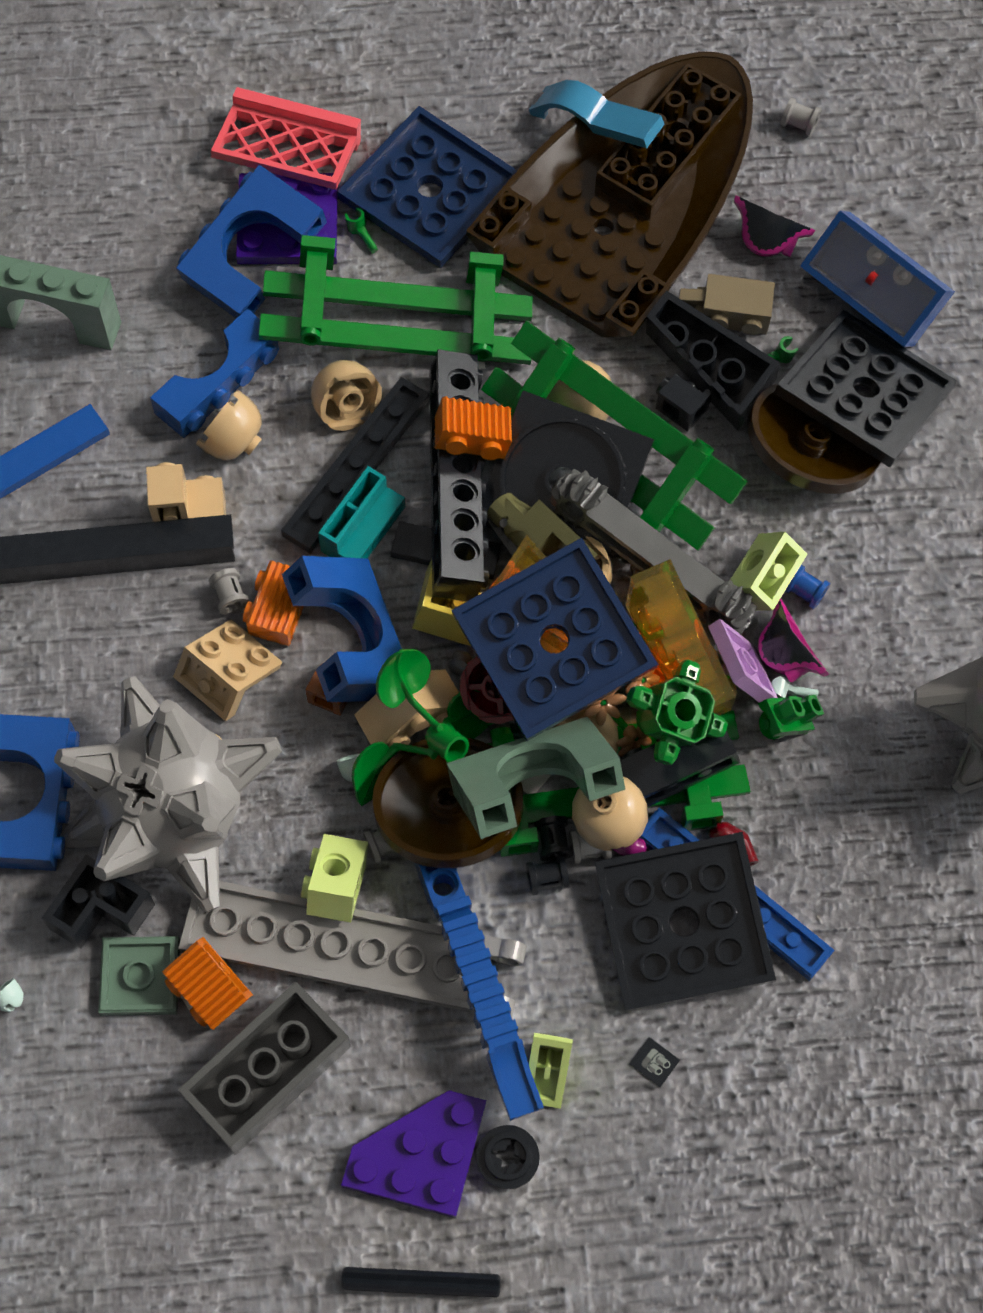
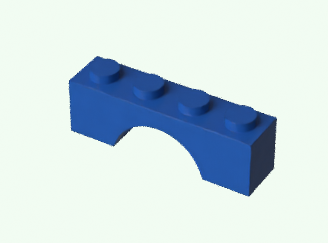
[150,309,279,438]

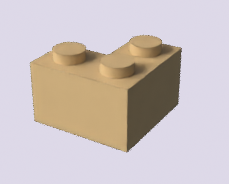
[146,462,226,522]
[354,669,459,748]

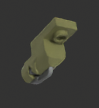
[487,493,598,561]

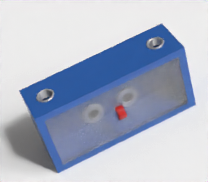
[800,210,955,347]

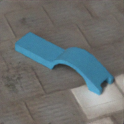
[529,80,665,148]

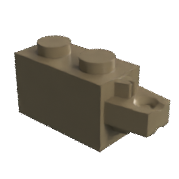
[678,274,775,335]

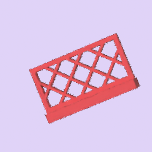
[211,87,361,190]

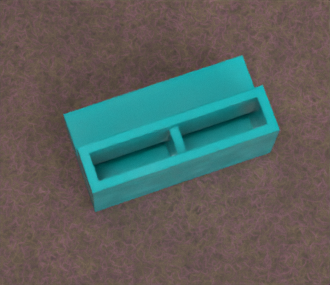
[318,466,406,558]

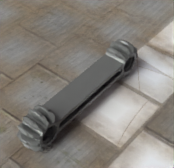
[550,469,757,635]

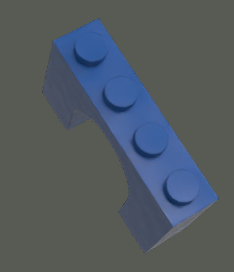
[176,164,327,318]
[282,556,402,702]
[0,714,80,871]

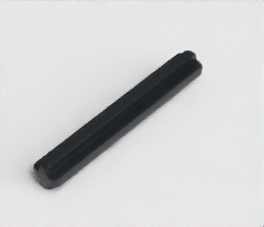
[341,1267,501,1298]

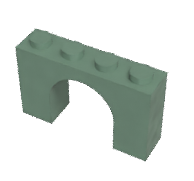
[0,255,121,351]
[446,716,625,839]

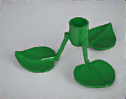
[352,649,494,806]

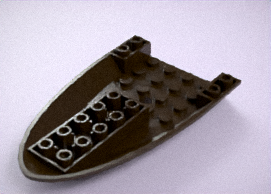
[466,52,753,337]

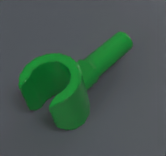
[345,208,378,254]
[767,336,799,363]

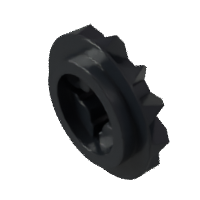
[477,1125,540,1190]

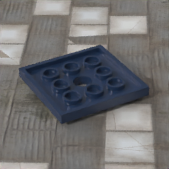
[337,106,517,268]
[452,538,658,741]

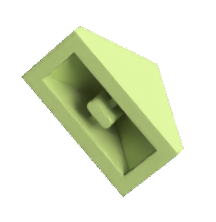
[529,1032,573,1109]

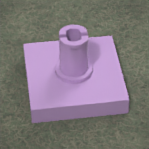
[701,619,778,703]

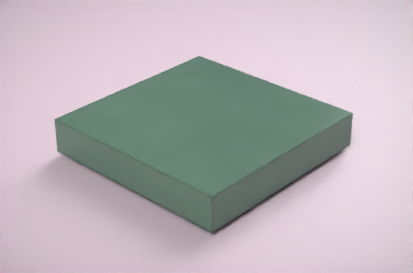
[98,936,180,1016]

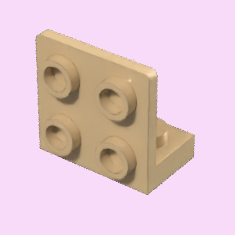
[173,620,282,721]

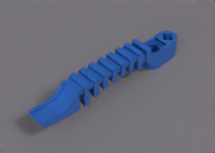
[414,863,544,1121]

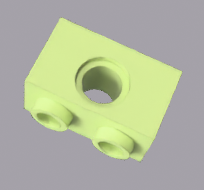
[731,532,807,611]
[301,834,368,923]

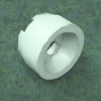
[337,753,360,782]
[0,978,24,1012]

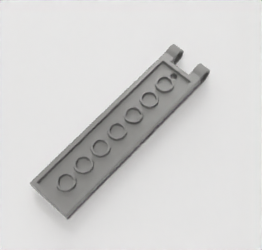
[178,881,527,1017]

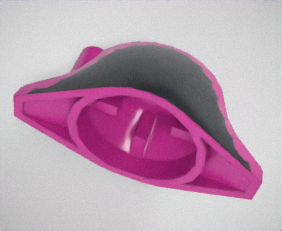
[734,195,815,257]
[758,598,829,683]

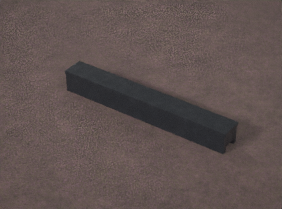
[0,514,235,584]

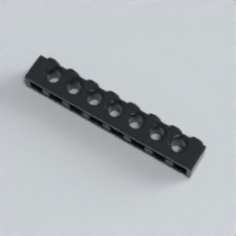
[429,349,489,601]

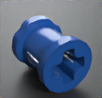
[785,564,831,610]

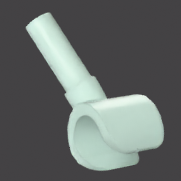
[771,676,819,698]

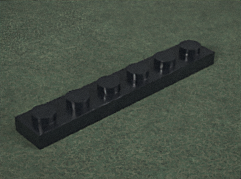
[281,377,430,554]

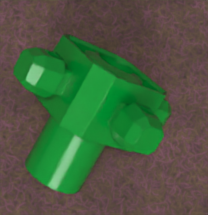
[626,660,728,765]

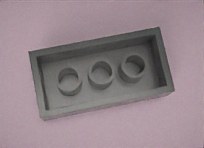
[178,982,351,1155]

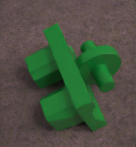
[758,695,824,740]

